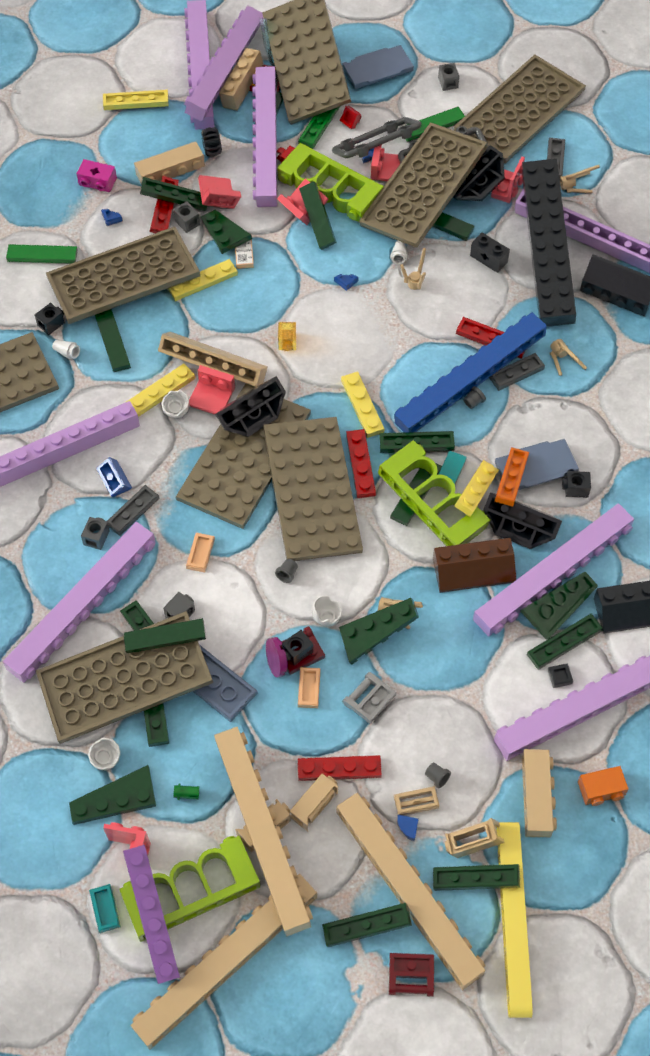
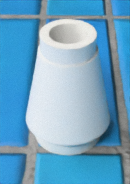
[390,240,407,265]
[52,340,80,360]

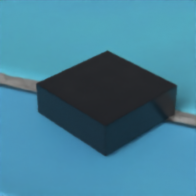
[548,663,573,688]

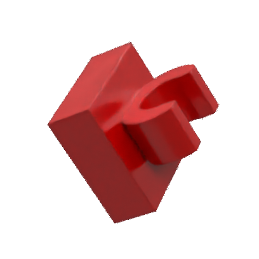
[340,106,362,129]
[276,146,295,163]

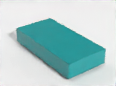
[438,450,467,484]
[89,884,121,933]

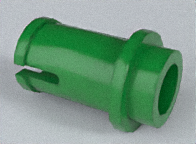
[173,783,200,800]

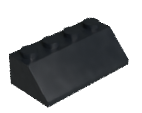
[580,254,650,317]
[593,580,650,634]

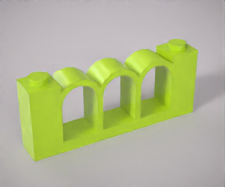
[277,143,384,222]
[378,440,490,546]
[119,836,261,942]

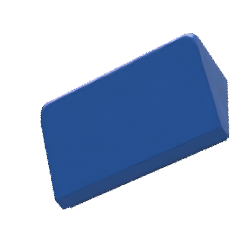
[96,457,132,497]

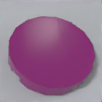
[266,637,287,678]

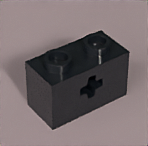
[470,232,510,273]

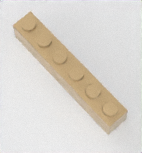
[158,332,268,387]

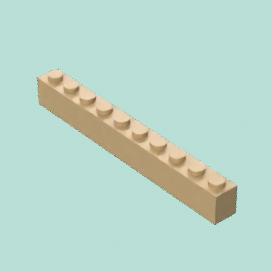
[214,726,313,937]
[336,792,486,990]
[130,873,317,1050]

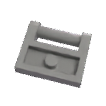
[342,672,396,724]

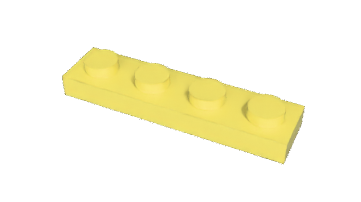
[103,90,169,110]
[168,259,238,301]
[126,363,195,417]
[341,371,385,438]
[454,460,499,517]

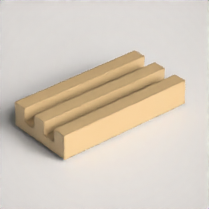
[394,786,439,816]

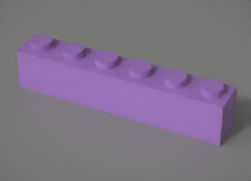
[123,845,180,984]

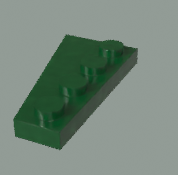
[520,572,598,639]
[339,598,419,664]
[69,765,156,825]

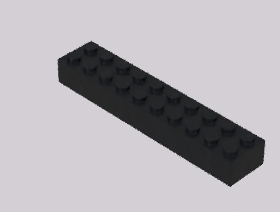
[522,158,576,326]

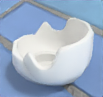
[161,390,190,418]
[312,595,342,627]
[88,737,121,771]

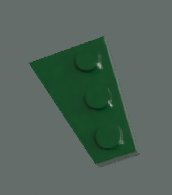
[200,209,252,254]

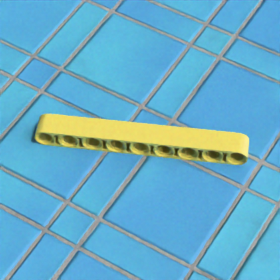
[497,822,533,1018]

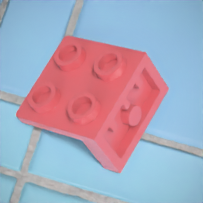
[371,145,406,181]
[491,157,525,203]
[198,175,241,209]
[277,179,328,225]
[189,365,235,414]
[103,822,151,856]

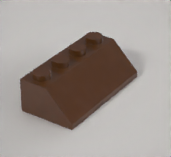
[433,538,516,593]

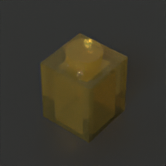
[278,322,296,351]

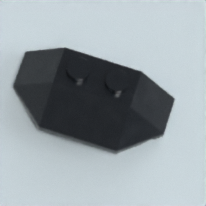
[453,145,505,201]
[215,376,286,437]
[483,492,562,549]

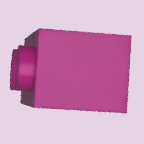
[76,159,117,192]

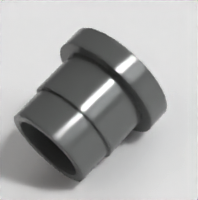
[463,386,486,409]
[275,559,298,583]
[425,762,451,788]

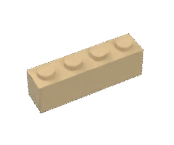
[219,48,264,110]
[134,141,205,183]
[522,749,557,837]

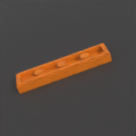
[495,447,529,507]

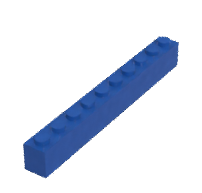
[394,312,547,432]

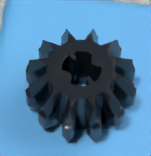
[201,127,222,157]

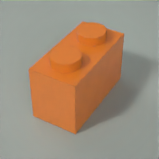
[578,766,628,806]

